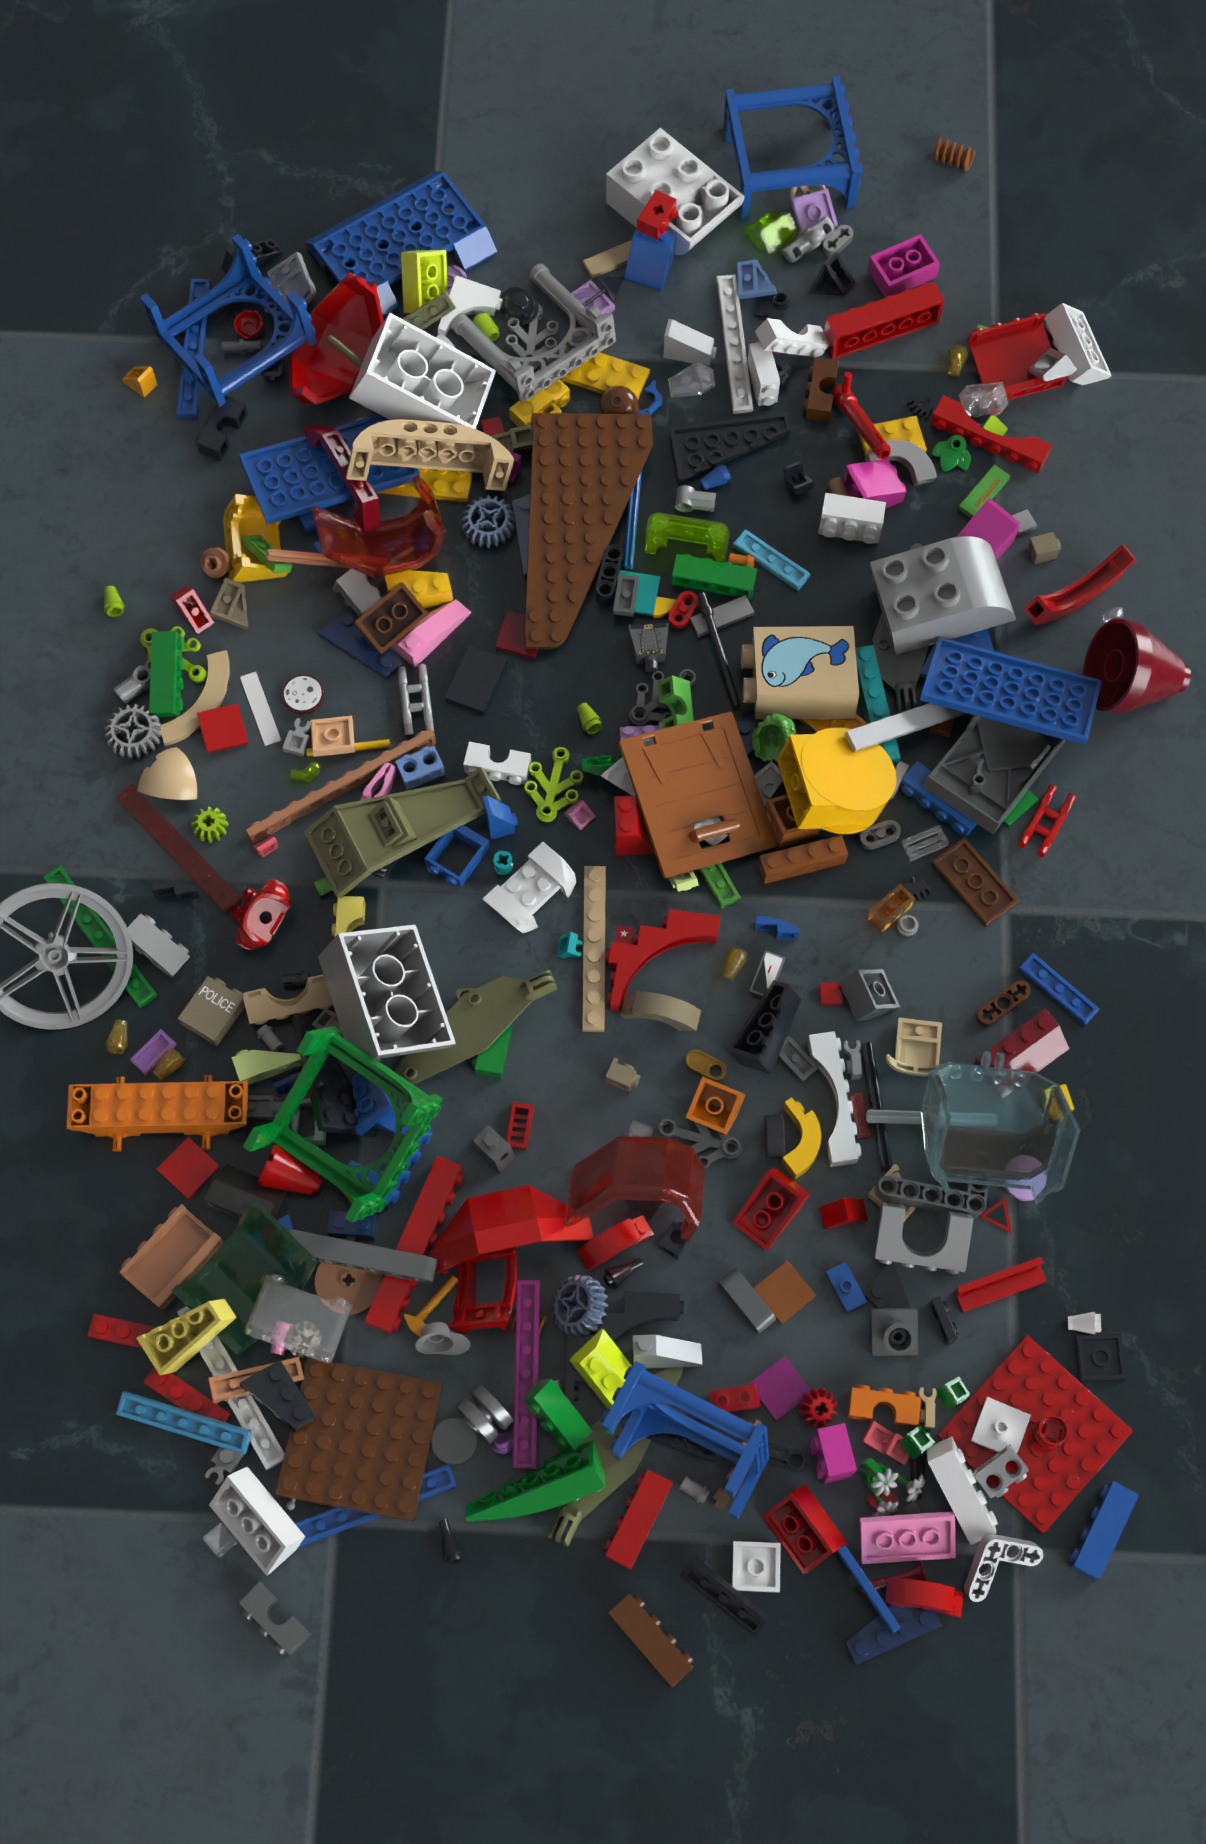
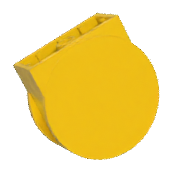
[777,728,896,834]

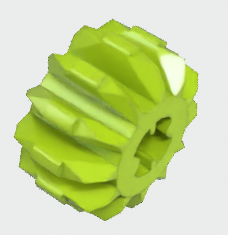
[191,806,228,843]

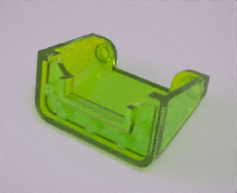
[645,513,730,562]

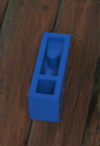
[483,796,518,840]

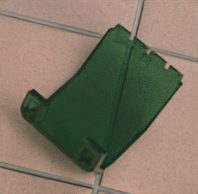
[171,1200,317,1356]

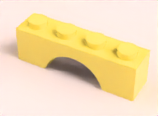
[332,896,366,937]

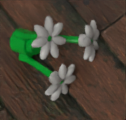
[859,1458,926,1517]

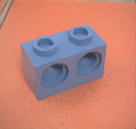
[395,746,445,790]

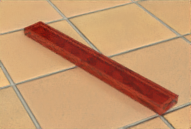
[116,784,243,914]

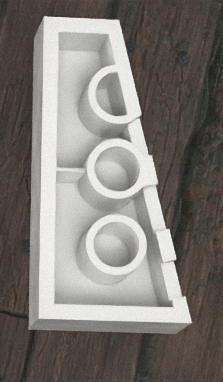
[927,1437,998,1545]

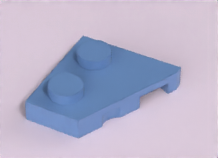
[737,259,777,299]

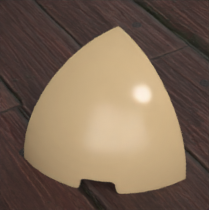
[138,747,197,800]

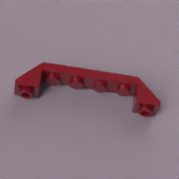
[302,424,380,532]

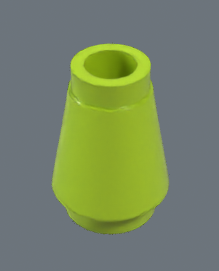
[104,586,125,617]
[577,703,602,734]

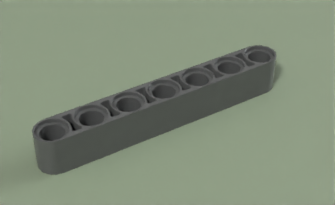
[279,1229,438,1283]

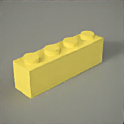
[136,1299,236,1375]

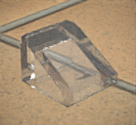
[628,1120,654,1143]

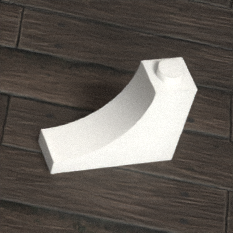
[437,276,503,337]

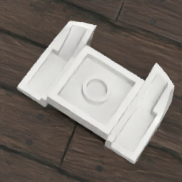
[483,842,576,933]

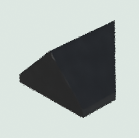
[809,252,856,296]

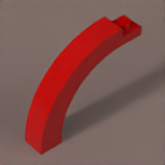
[1023,544,1137,625]

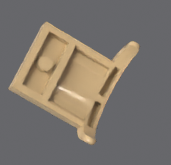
[886,1018,952,1076]

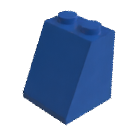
[624,227,676,291]

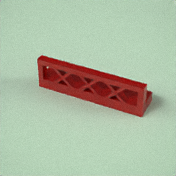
[953,1257,1047,1313]

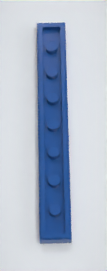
[176,279,211,418]
[295,1464,457,1548]

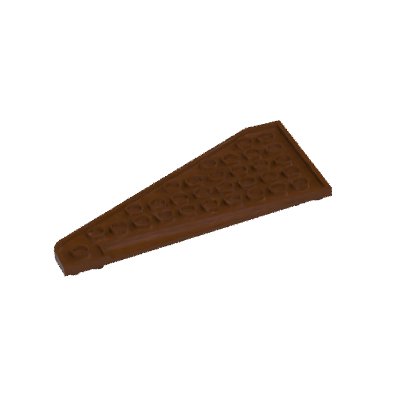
[524,413,653,649]

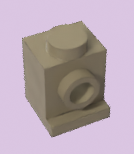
[605,1057,641,1093]

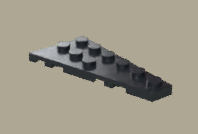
[291,1014,378,1137]

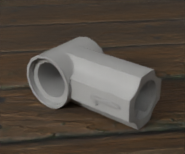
[675,485,716,512]
[114,666,150,704]

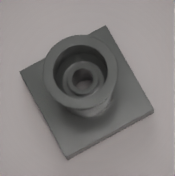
[871,1308,918,1356]

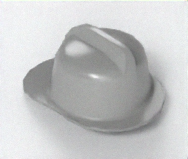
[415,1322,471,1355]

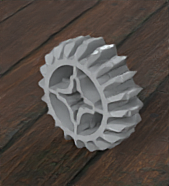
[105,703,162,759]

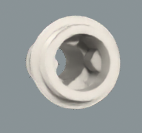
[1068,1312,1101,1335]

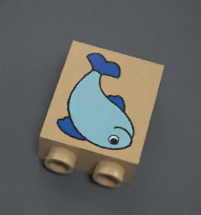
[741,626,859,720]

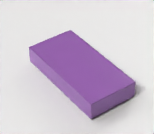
[130,1029,177,1076]

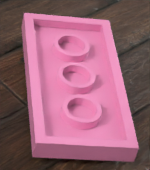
[860,1511,956,1564]

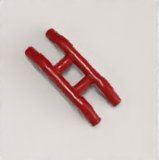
[1018,784,1076,858]

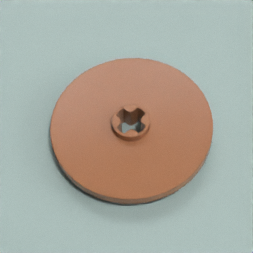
[315,1262,383,1315]

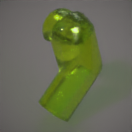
[290,761,321,782]

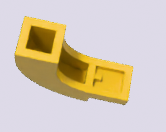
[781,1097,821,1181]

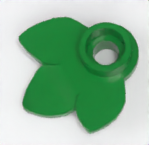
[932,435,971,472]

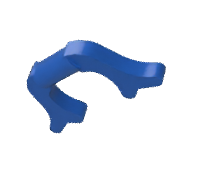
[638,380,662,415]

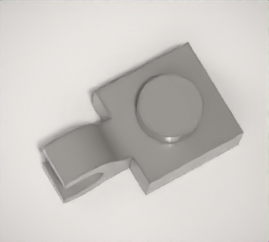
[843,1040,862,1081]

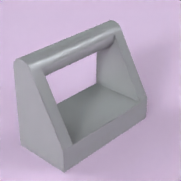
[1029,348,1077,381]

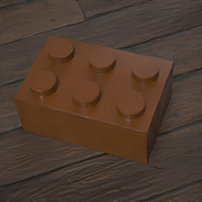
[352,582,429,654]

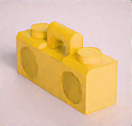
[509,379,570,427]

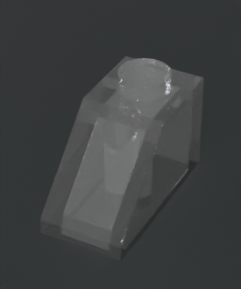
[668,361,715,397]

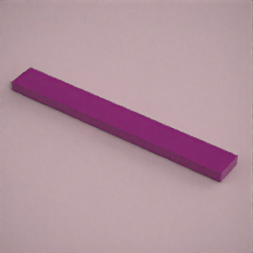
[512,1280,540,1469]

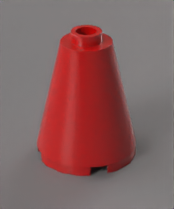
[257,1144,322,1195]

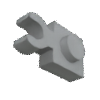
[282,718,311,757]
[205,1447,244,1486]

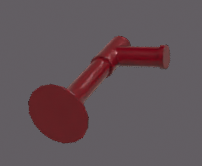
[861,1560,927,1613]

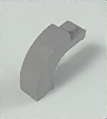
[865,440,937,486]

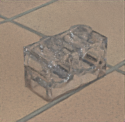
[959,382,1009,417]

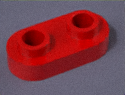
[668,591,698,629]

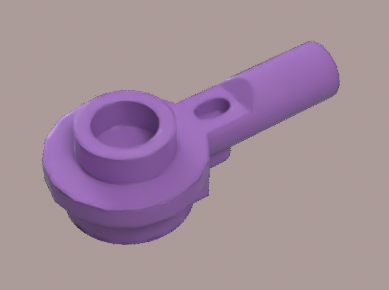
[492,1432,513,1454]

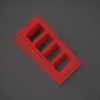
[506,1102,534,1149]

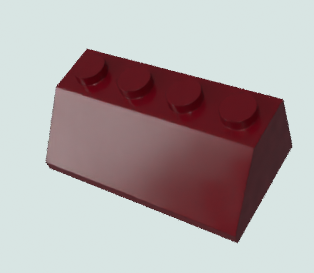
[973,1009,1069,1099]

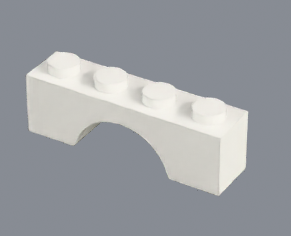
[755,318,830,358]

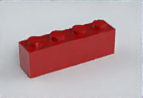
[603,1470,673,1570]

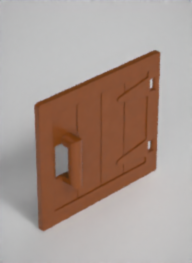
[618,712,777,879]

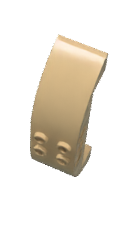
[346,419,514,491]

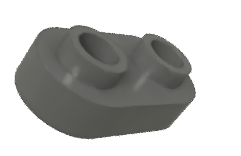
[859,820,901,850]

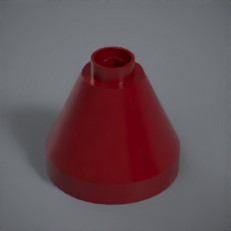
[1083,618,1191,714]

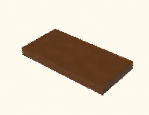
[931,837,1019,927]

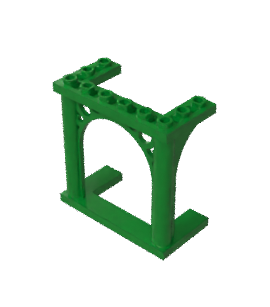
[243,1026,443,1223]

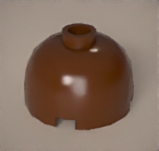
[599,385,639,414]

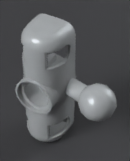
[781,216,834,263]

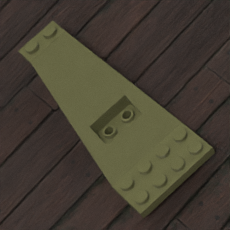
[304,767,501,898]

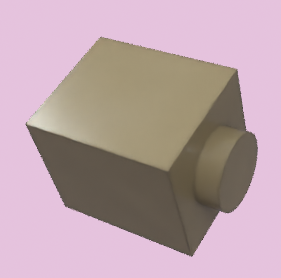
[1027,532,1061,565]

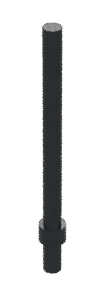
[698,592,741,708]

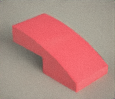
[861,1421,909,1465]

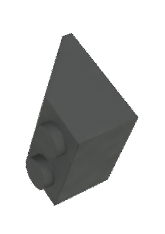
[839,969,900,1021]

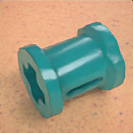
[493,851,513,876]

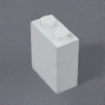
[747,342,780,406]

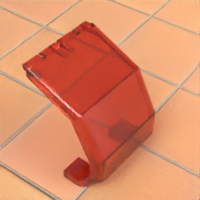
[312,474,446,578]
[564,1136,705,1241]

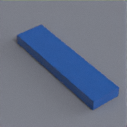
[1018,953,1100,1026]
[838,1545,901,1634]

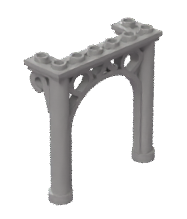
[451,264,616,403]

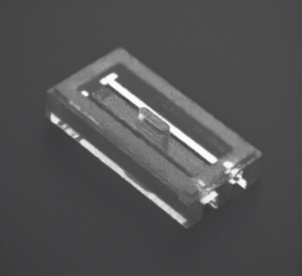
[901,825,949,861]

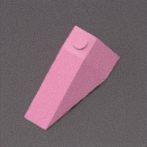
[390,599,471,668]

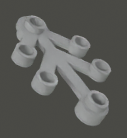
[506,304,559,370]

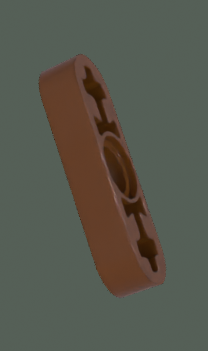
[976,980,1031,1027]

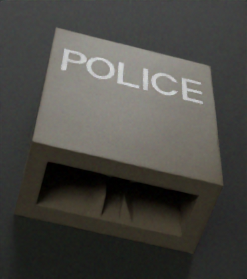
[178,976,245,1047]

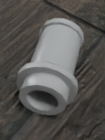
[257,1024,284,1052]
[679,1476,711,1504]

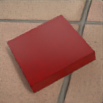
[197,703,248,754]
[157,1137,221,1200]

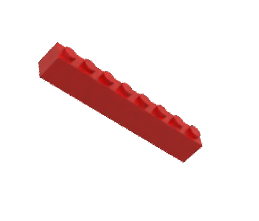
[364,1156,465,1336]

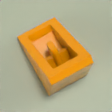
[121,366,158,398]

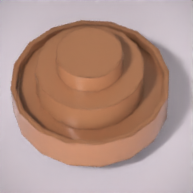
[201,547,231,578]

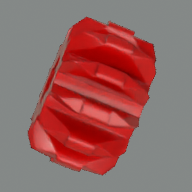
[798,1387,838,1427]

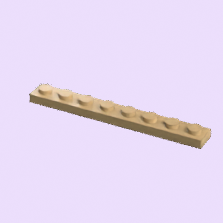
[583,866,606,1032]

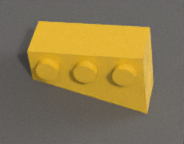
[383,568,453,609]

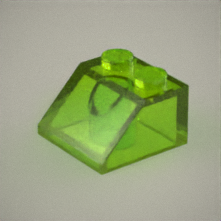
[741,211,799,254]

